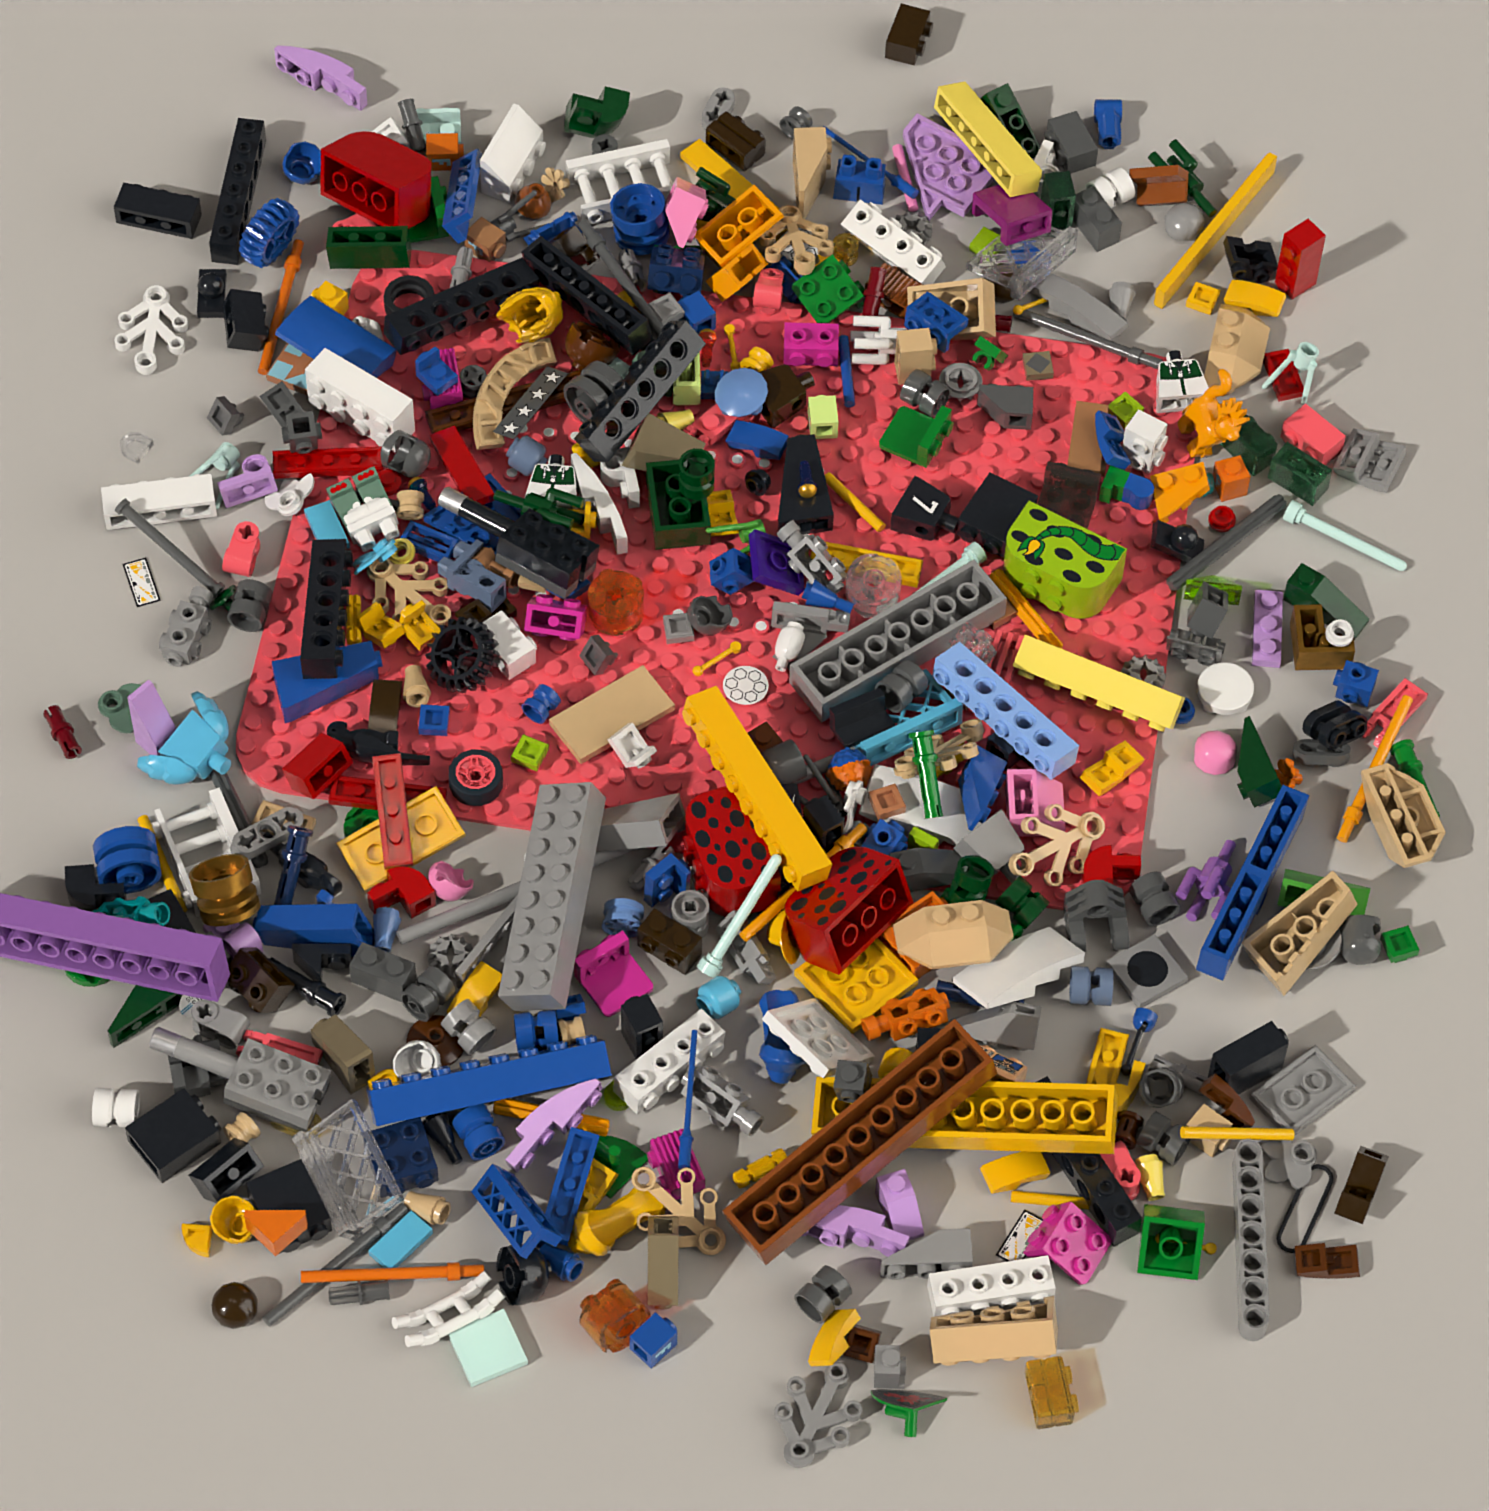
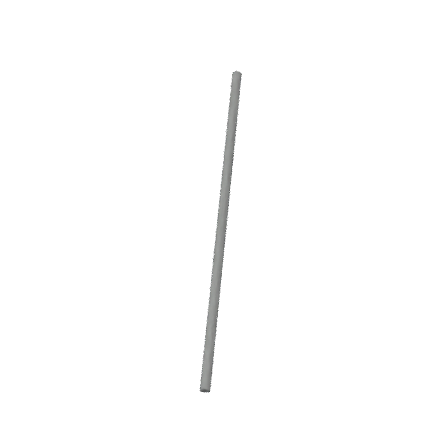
[396,747,855,945]

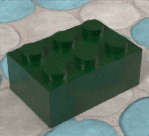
[646,460,711,550]

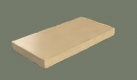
[549,665,675,764]

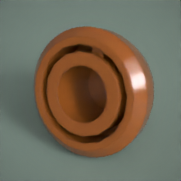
[515,183,551,219]

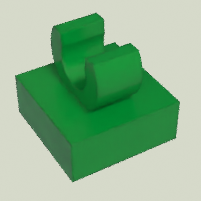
[972,336,1008,371]
[1380,925,1420,963]

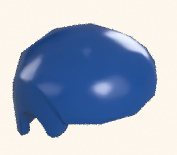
[282,141,321,185]

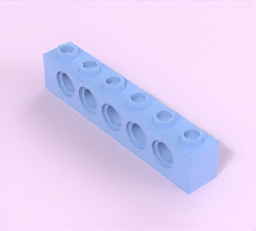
[932,642,1079,780]

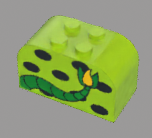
[1003,501,1127,619]

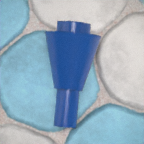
[802,579,854,613]

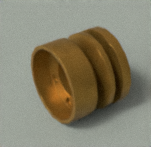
[189,854,261,927]

